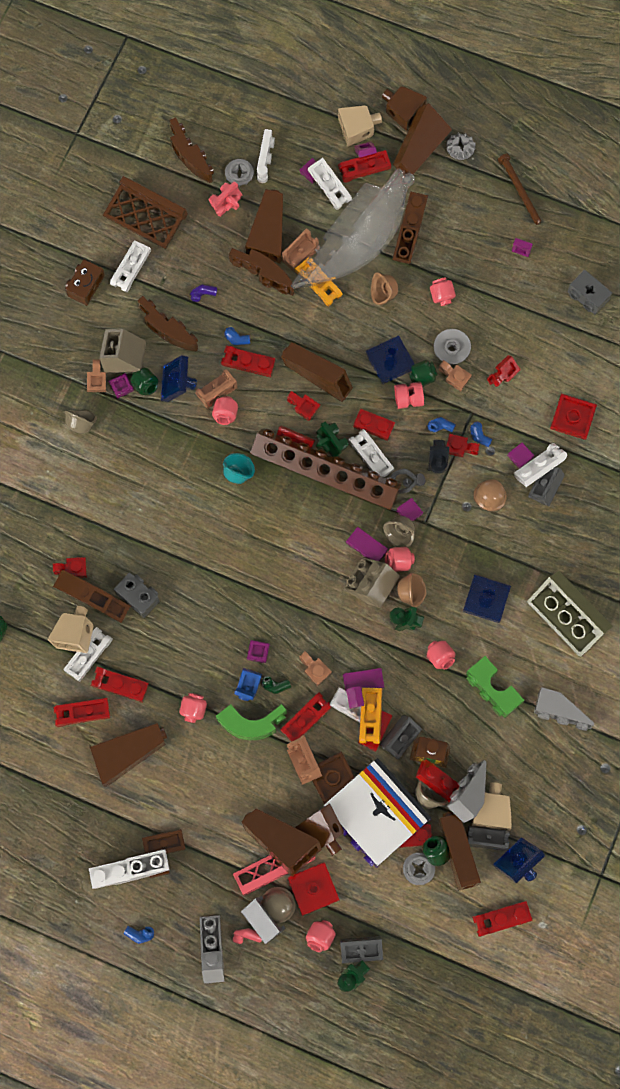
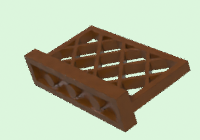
[103,176,188,250]

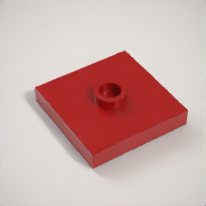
[550,393,597,440]
[287,862,340,916]

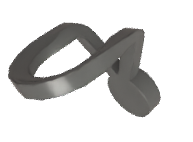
[390,469,426,494]

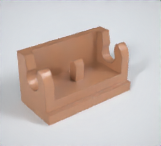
[282,228,320,273]
[195,369,237,409]
[287,735,322,785]

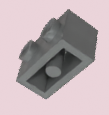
[114,572,160,618]

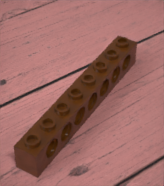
[250,429,401,510]

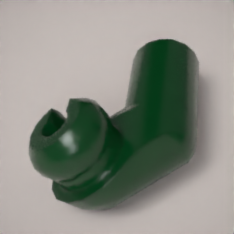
[262,676,291,694]

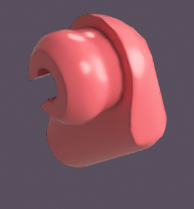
[232,928,262,944]

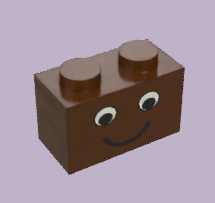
[65,259,105,306]

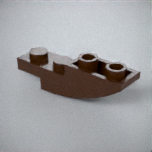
[169,117,214,183]
[393,191,428,264]
[229,248,294,296]
[137,296,198,352]
[53,570,131,623]

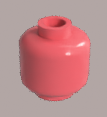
[430,278,456,306]
[212,396,238,425]
[385,547,415,572]
[426,641,455,670]
[179,693,207,723]
[306,920,336,952]

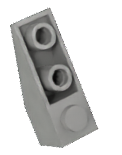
[534,687,594,731]
[447,760,486,823]
[200,915,224,983]

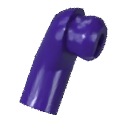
[190,284,217,302]

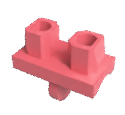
[209,182,243,217]

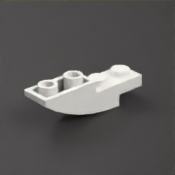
[89,850,169,889]

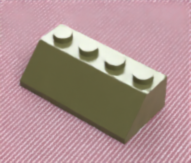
[526,571,613,658]

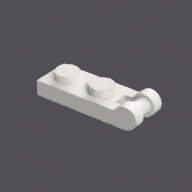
[257,129,275,183]
[308,158,352,210]
[110,240,151,292]
[348,429,394,477]
[514,443,567,487]
[63,627,113,682]

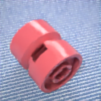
[394,382,424,409]

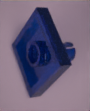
[366,335,415,384]
[161,355,197,402]
[463,575,511,623]
[493,837,545,883]

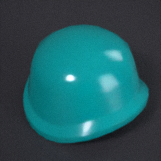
[223,453,255,484]

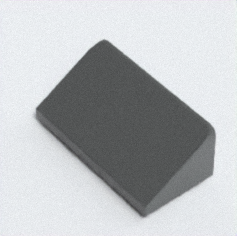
[528,467,564,506]
[380,715,422,760]

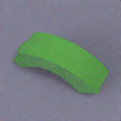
[216,704,287,740]

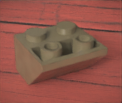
[100,329,146,373]
[343,557,400,608]

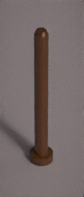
[497,153,541,225]

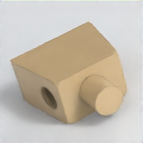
[338,105,382,147]
[48,606,94,653]
[472,782,512,831]

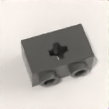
[568,269,612,315]

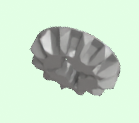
[447,132,475,160]
[225,159,254,187]
[403,853,435,885]

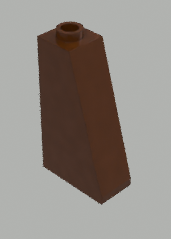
[393,103,452,177]
[245,189,283,264]
[281,342,353,402]
[90,723,167,787]
[241,809,322,877]
[439,812,481,891]

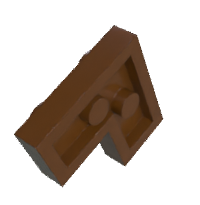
[142,829,186,878]

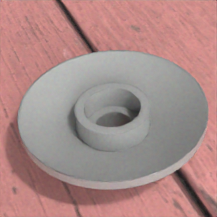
[434,329,471,364]

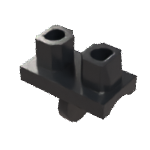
[428,440,449,474]

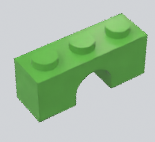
[466,656,524,718]

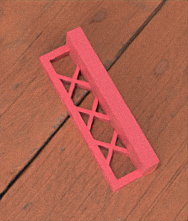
[233,855,315,896]

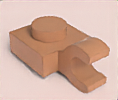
[87,359,106,392]
[438,360,472,392]
[299,651,332,686]

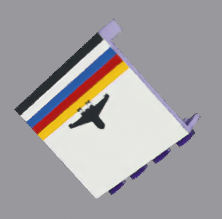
[324,758,431,868]

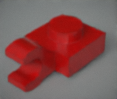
[487,355,520,387]
[287,391,320,421]
[447,434,480,457]
[53,557,87,578]

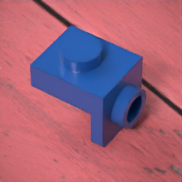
[234,668,262,701]

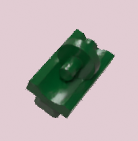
[315,421,349,457]
[389,607,424,631]
[337,960,370,992]

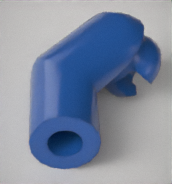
[224,327,250,345]
[428,417,456,432]
[470,422,492,448]
[123,926,154,944]

